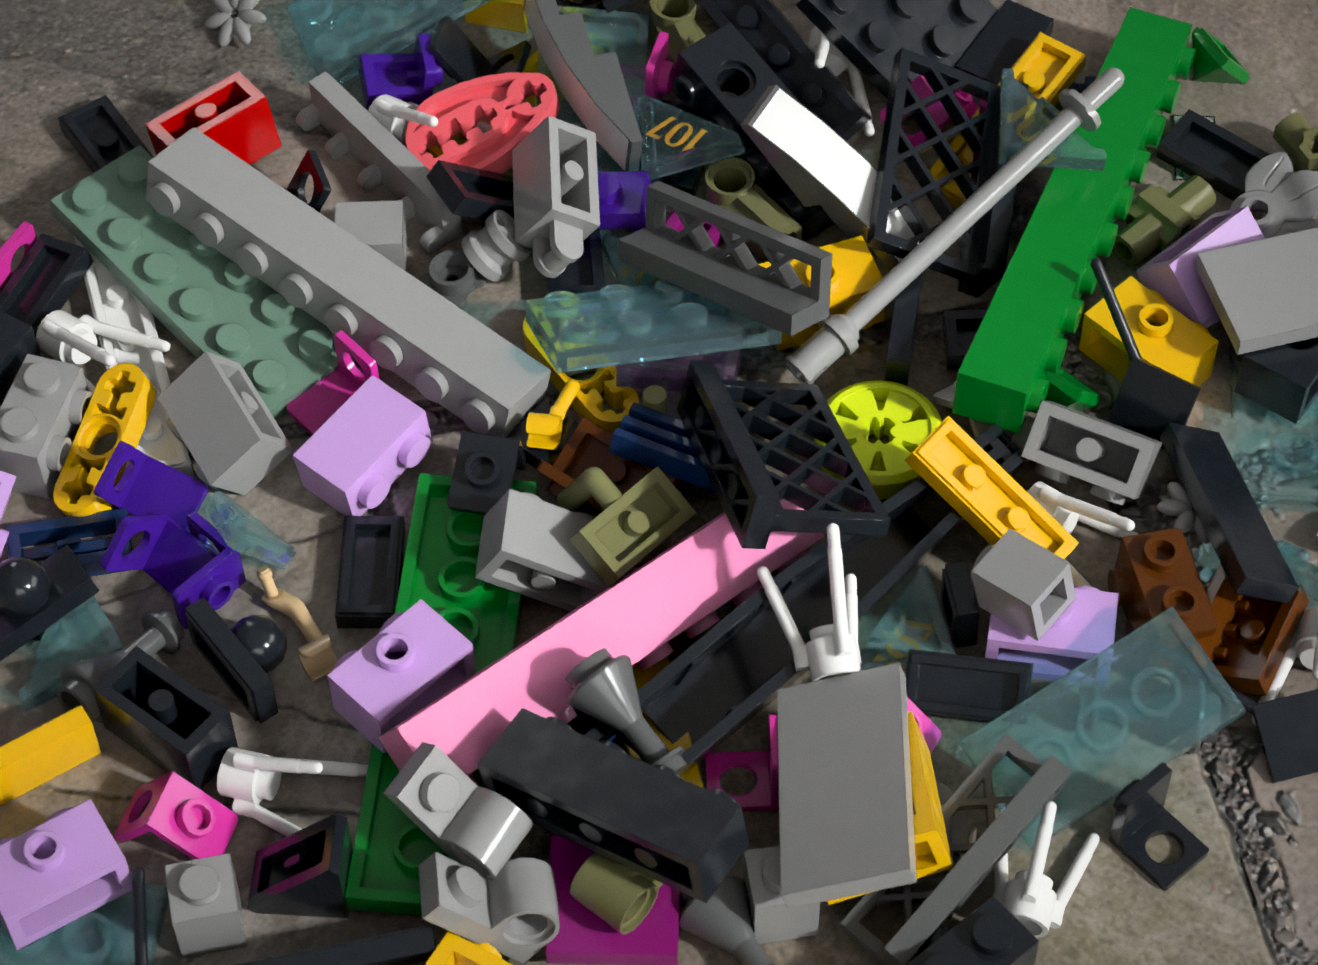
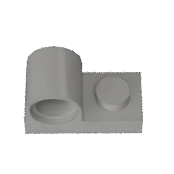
[384,742,533,880]
[419,852,560,963]

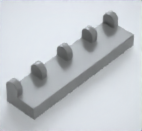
[296,71,463,253]

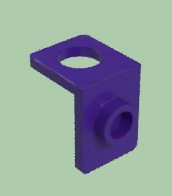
[94,441,209,531]
[171,510,246,629]
[100,514,217,594]

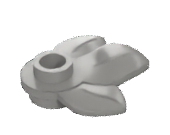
[1229,152,1318,239]

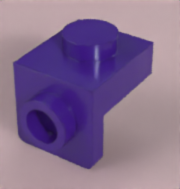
[358,33,443,109]
[597,171,652,232]

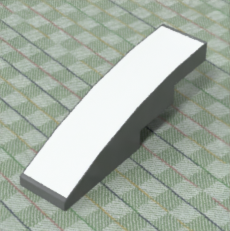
[524,0,643,171]
[740,85,930,271]

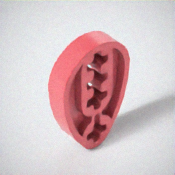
[406,72,560,174]

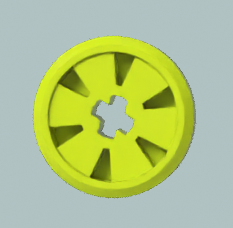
[814,380,942,499]

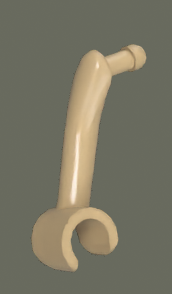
[256,566,338,682]

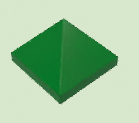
[1192,27,1250,84]
[1044,367,1102,411]

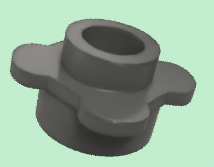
[419,251,487,308]

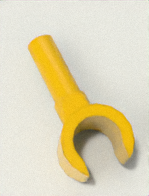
[526,380,580,450]

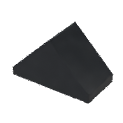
[247,812,353,919]

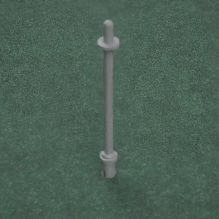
[784,67,1125,384]

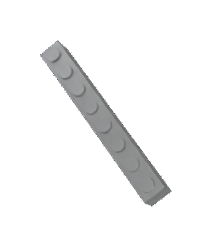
[145,127,551,438]

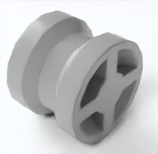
[461,210,533,282]

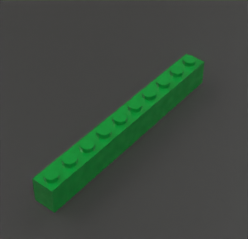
[952,7,1196,434]

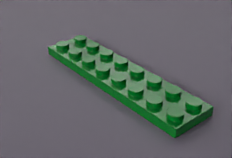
[345,473,539,916]

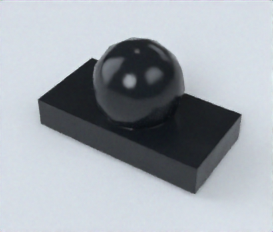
[0,544,99,661]
[185,597,287,724]

